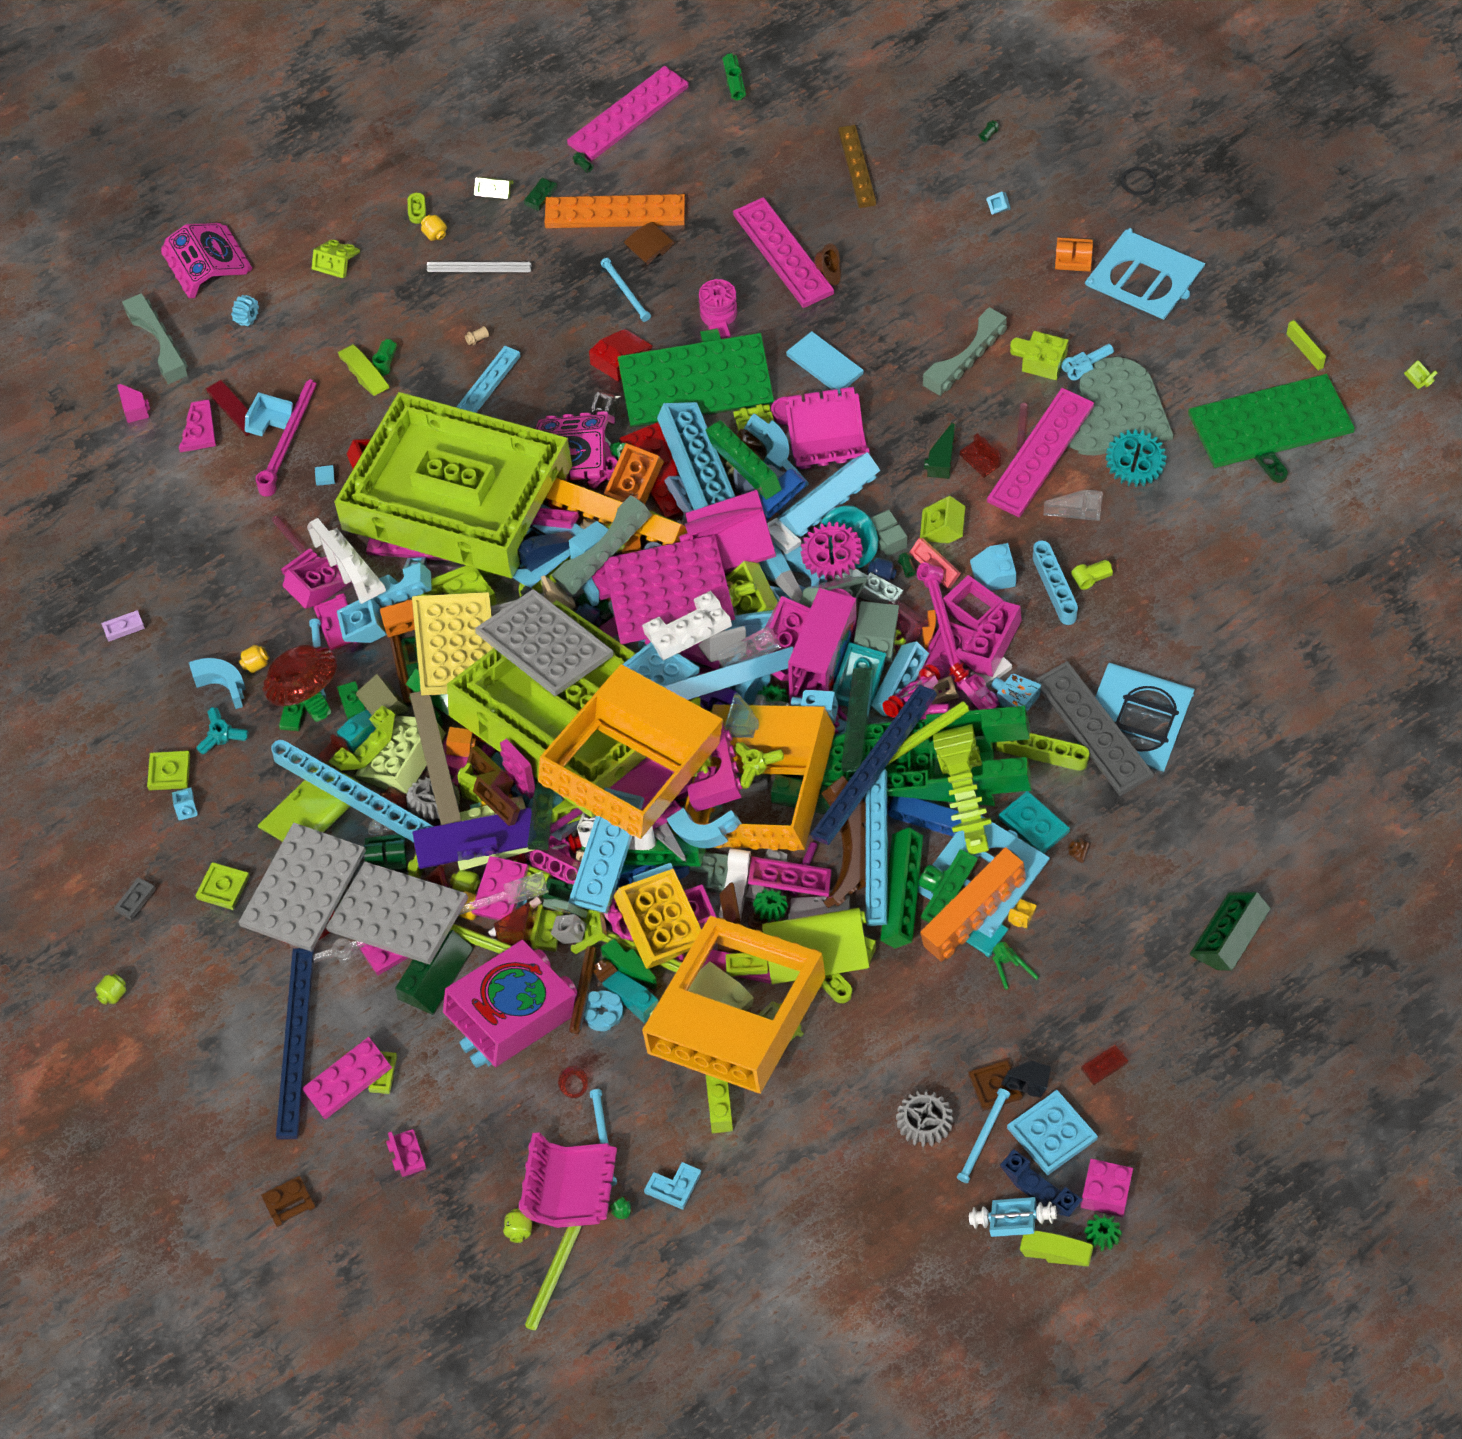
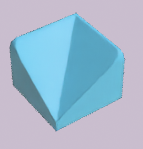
[986,192,1011,215]

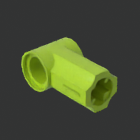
[1072,560,1113,590]

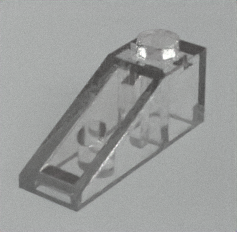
[1043,490,1103,521]
[716,627,781,668]

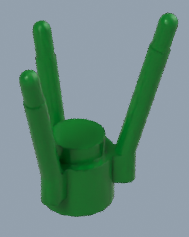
[992,942,1039,990]

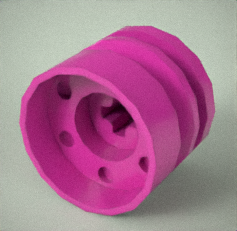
[699,279,737,326]

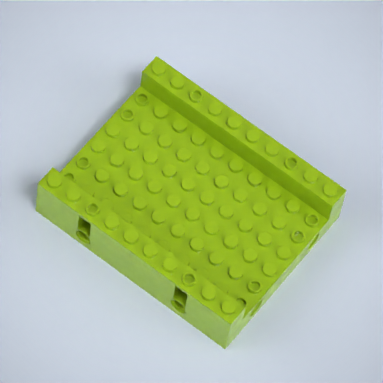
[334,392,572,578]
[447,600,700,818]

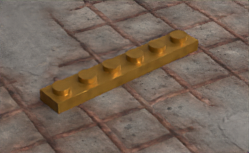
[838,125,876,208]

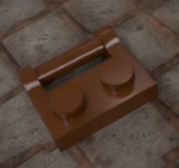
[261,1176,315,1228]

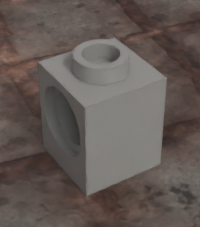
[551,914,587,944]

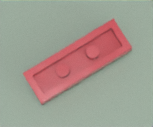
[909,538,961,588]

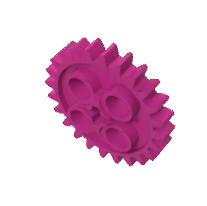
[800,522,863,580]

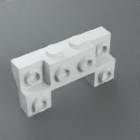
[642,591,732,661]

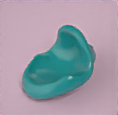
[819,506,878,569]

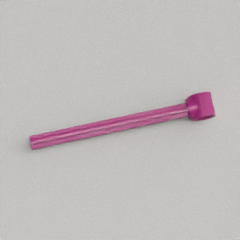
[255,379,317,497]
[917,562,963,691]

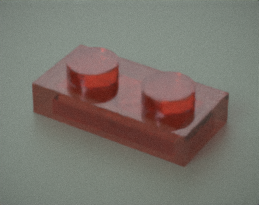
[1081,1045,1128,1085]

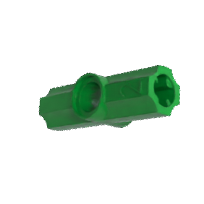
[722,53,746,101]

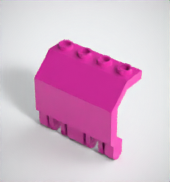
[609,757,692,811]

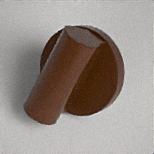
[1068,838,1089,863]
[593,959,617,983]

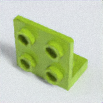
[312,240,360,278]

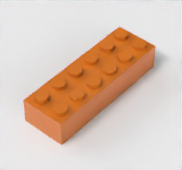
[920,847,1026,962]

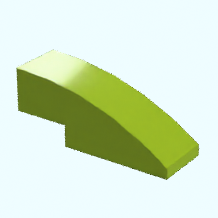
[1020,1231,1093,1266]

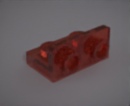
[959,433,1001,478]

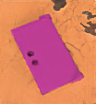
[314,593,357,650]

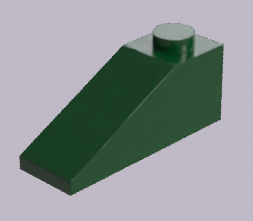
[924,423,955,479]

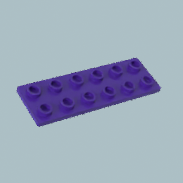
[412,808,538,869]

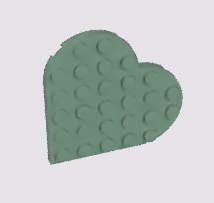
[1067,357,1173,455]

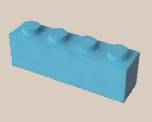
[871,641,929,717]

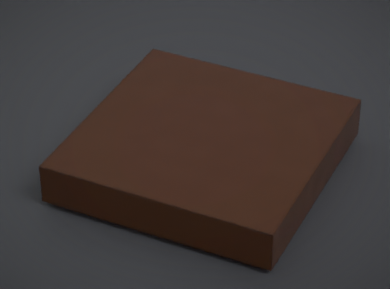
[968,1060,1023,1111]

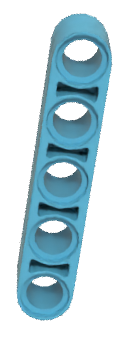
[1033,541,1078,625]

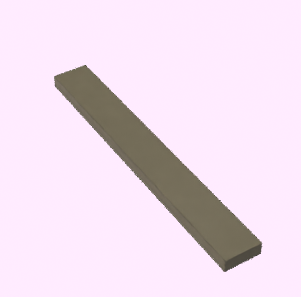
[410,691,461,825]

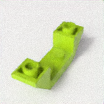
[329,705,395,771]

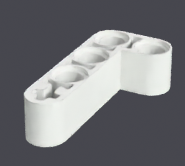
[577,812,656,850]
[719,848,751,922]

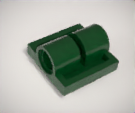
[364,834,407,873]

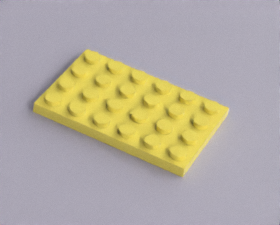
[412,592,493,696]

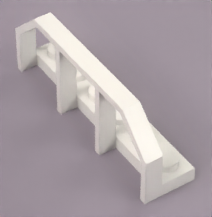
[307,518,386,604]

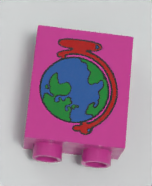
[788,588,856,705]
[443,940,577,1068]

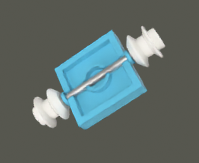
[969,1197,1057,1237]

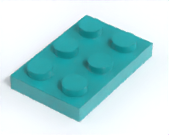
[999,791,1070,854]

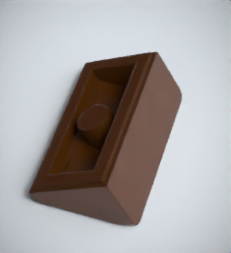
[719,882,741,924]

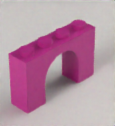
[687,723,743,812]

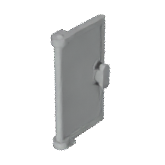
[788,895,850,919]

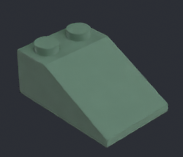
[854,601,899,662]

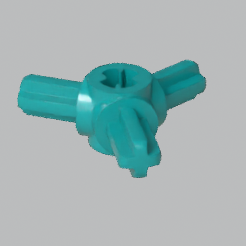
[196,707,249,754]

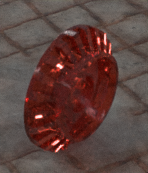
[263,645,337,706]

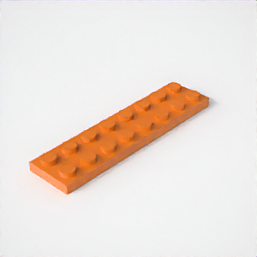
[545,194,685,228]

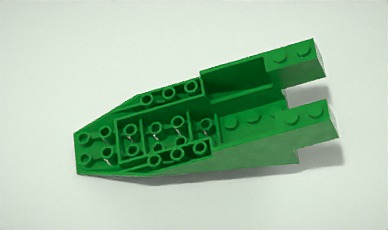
[822,706,1031,806]

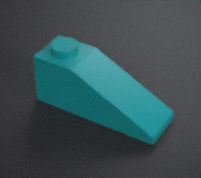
[337,709,376,753]
[602,970,658,1024]

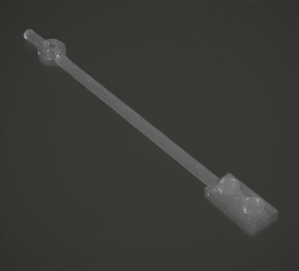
[313,871,548,963]

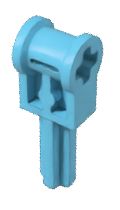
[1061,344,1114,380]

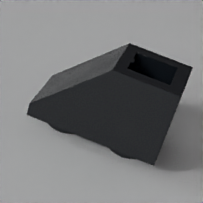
[1001,1060,1051,1098]

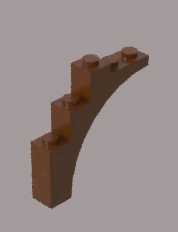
[821,776,866,908]

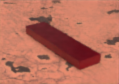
[206,380,252,437]

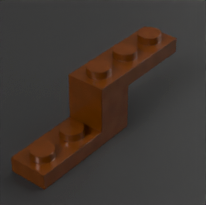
[467,746,520,826]

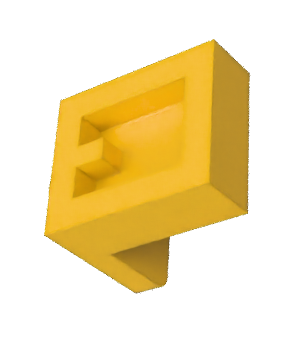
[1008,899,1037,929]

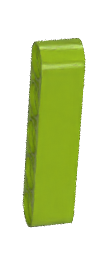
[994,733,1089,771]

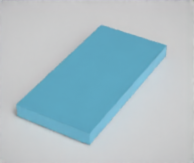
[786,331,864,395]

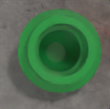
[609,1197,631,1219]

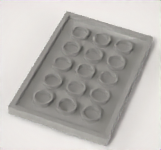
[475,589,613,696]
[238,822,366,952]
[326,862,468,965]

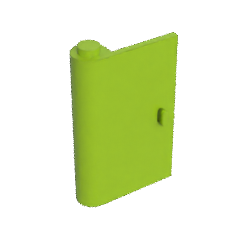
[257,762,360,842]
[762,908,869,984]

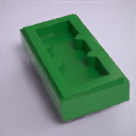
[337,681,365,720]
[279,693,305,731]

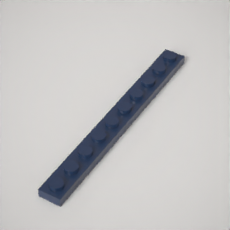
[810,685,937,845]
[276,948,314,1139]

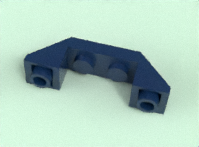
[1000,1149,1083,1217]

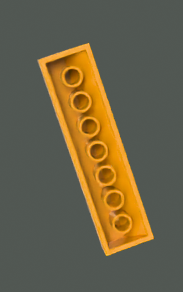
[546,478,688,546]

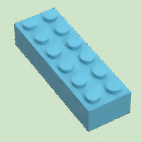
[777,452,880,537]

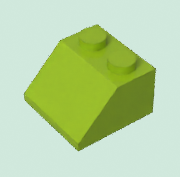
[920,496,965,543]

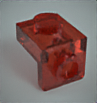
[318,734,348,768]
[377,787,407,810]

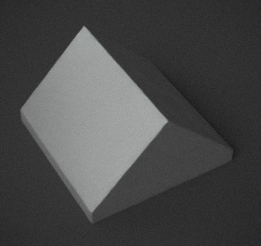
[698,626,746,662]

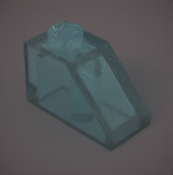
[725,693,759,738]

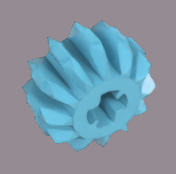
[231,295,259,326]

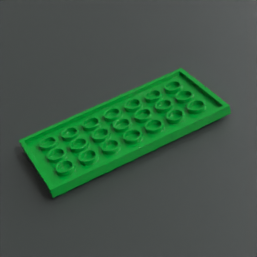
[618,333,774,427]
[1188,374,1355,468]

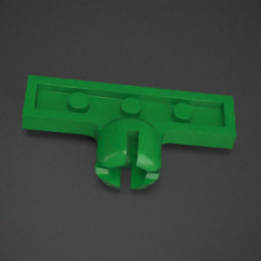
[918,849,978,923]

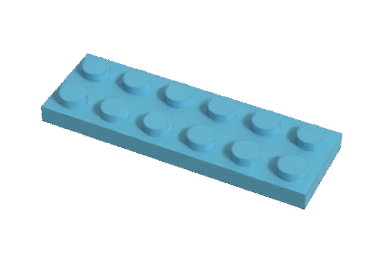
[568,788,644,914]

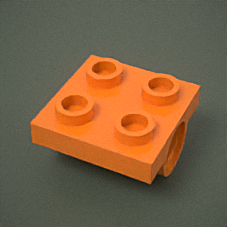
[1055,238,1093,272]

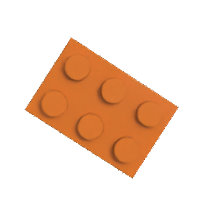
[604,443,664,505]

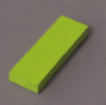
[1287,320,1326,371]

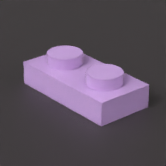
[101,610,145,642]

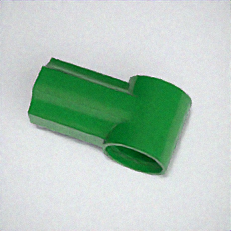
[372,339,397,376]

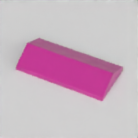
[748,856,831,897]

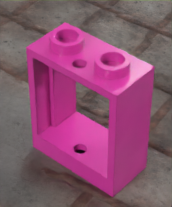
[943,575,1003,631]

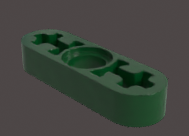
[1254,451,1288,483]

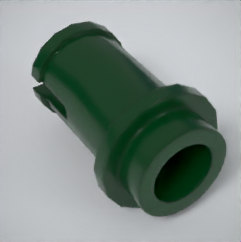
[978,120,999,142]
[573,152,594,173]
[898,552,916,578]

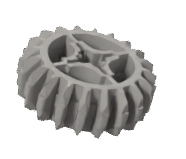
[406,777,460,821]
[896,1090,953,1147]

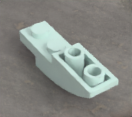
[829,569,903,605]

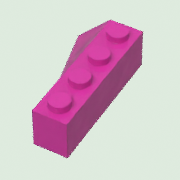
[955,601,1022,677]

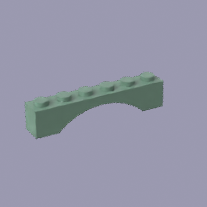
[122,293,188,384]
[923,307,1007,396]
[552,495,652,595]

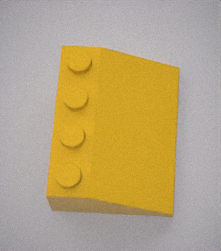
[613,869,701,969]

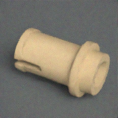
[465,326,489,345]

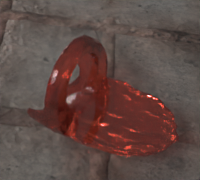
[558,1065,588,1098]

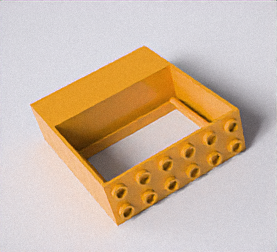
[538,664,723,839]
[685,705,835,851]
[642,915,826,1094]

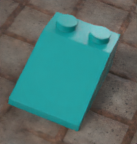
[833,642,886,713]

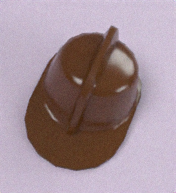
[815,243,841,285]

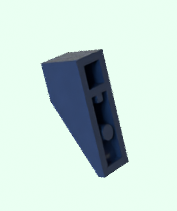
[517,531,573,572]

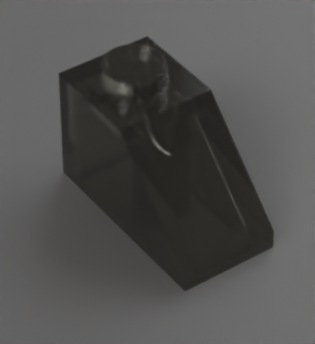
[590,390,621,427]

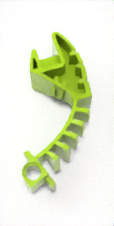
[933,724,992,855]

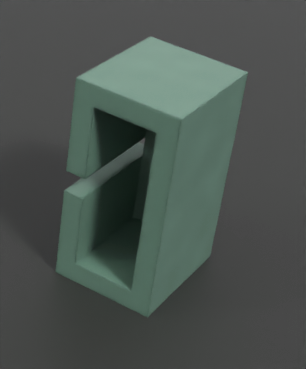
[871,510,907,556]

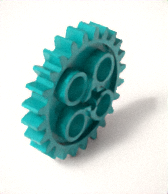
[1105,429,1167,487]

